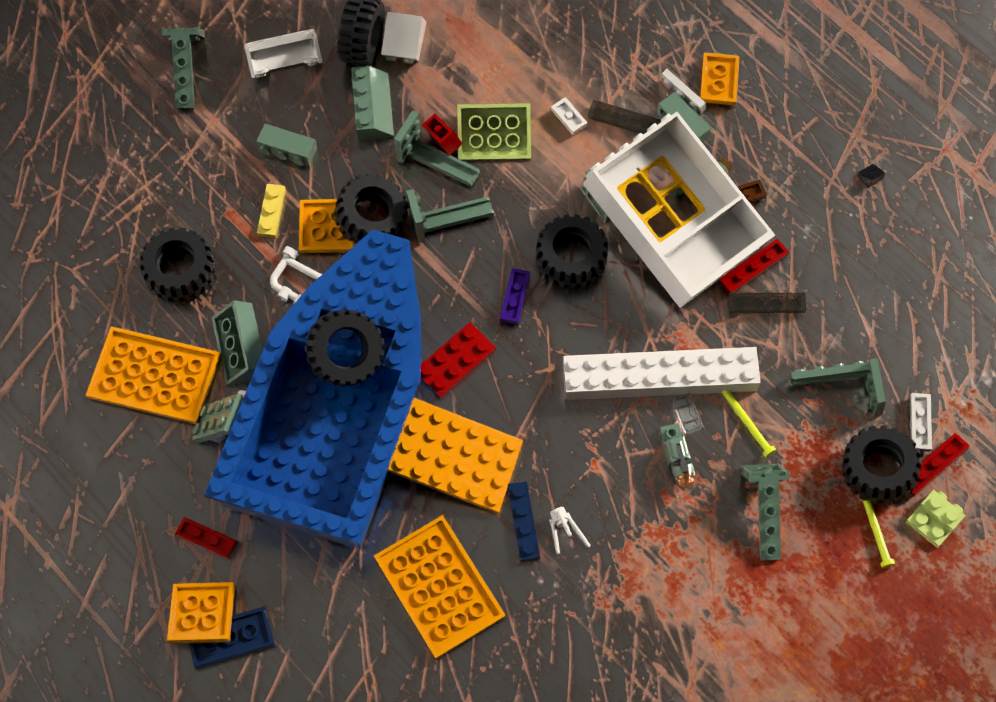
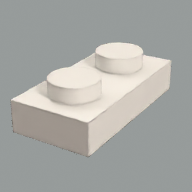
[551,97,587,135]

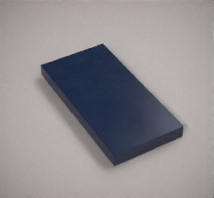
[189,606,275,669]

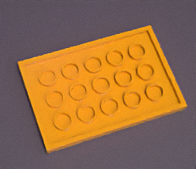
[85,326,221,424]
[388,398,523,514]
[374,515,506,659]

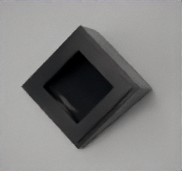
[857,164,885,187]

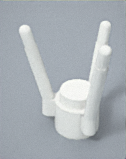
[549,507,590,555]

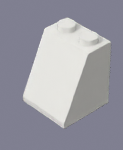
[381,12,426,64]

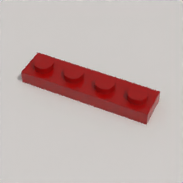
[719,238,789,296]
[909,433,970,497]

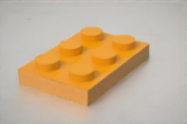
[700,53,739,106]

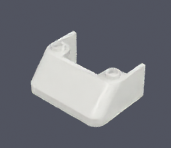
[244,29,323,78]

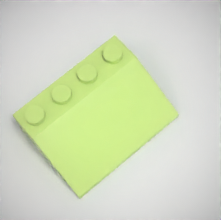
[457,103,531,160]

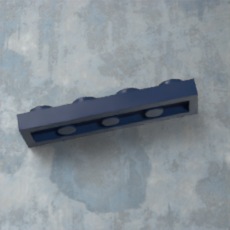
[508,481,540,562]

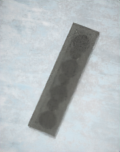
[587,99,661,135]
[729,293,807,313]

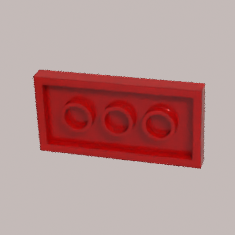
[421,322,496,399]

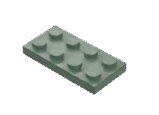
[192,394,244,443]

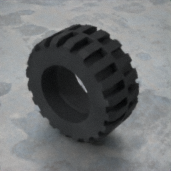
[337,0,385,66]
[334,174,408,245]
[536,214,608,289]
[139,227,215,302]
[305,310,385,386]
[842,425,922,505]

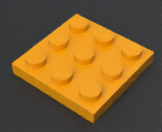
[299,199,356,253]
[167,582,235,644]

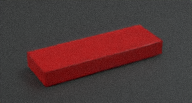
[175,517,238,560]

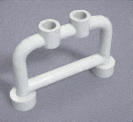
[270,246,322,305]

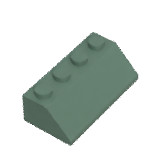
[351,66,394,141]
[211,300,263,386]

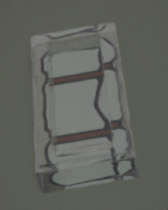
[671,393,704,435]

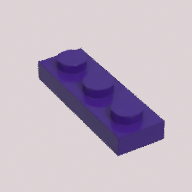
[500,268,530,325]

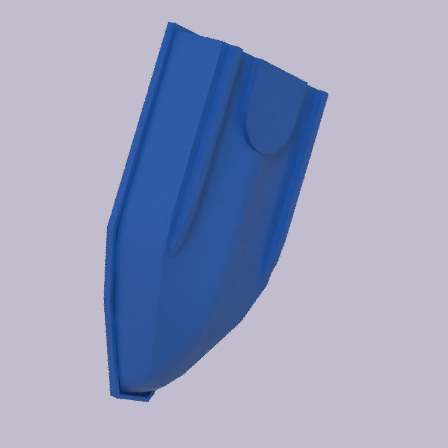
[204,230,421,550]

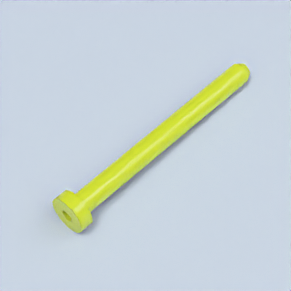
[721,391,777,458]
[862,498,896,569]

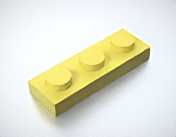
[257,184,286,238]

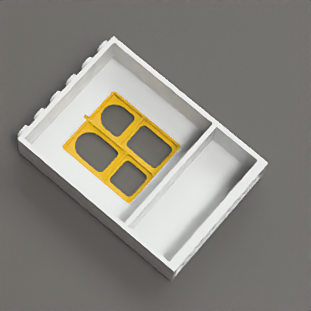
[583,112,775,308]

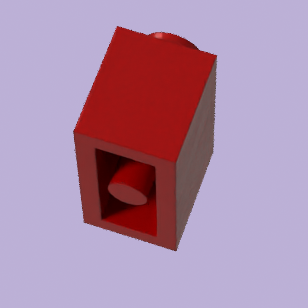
[422,113,463,156]

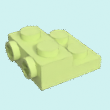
[906,489,966,548]

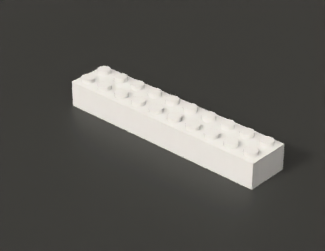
[563,347,761,400]

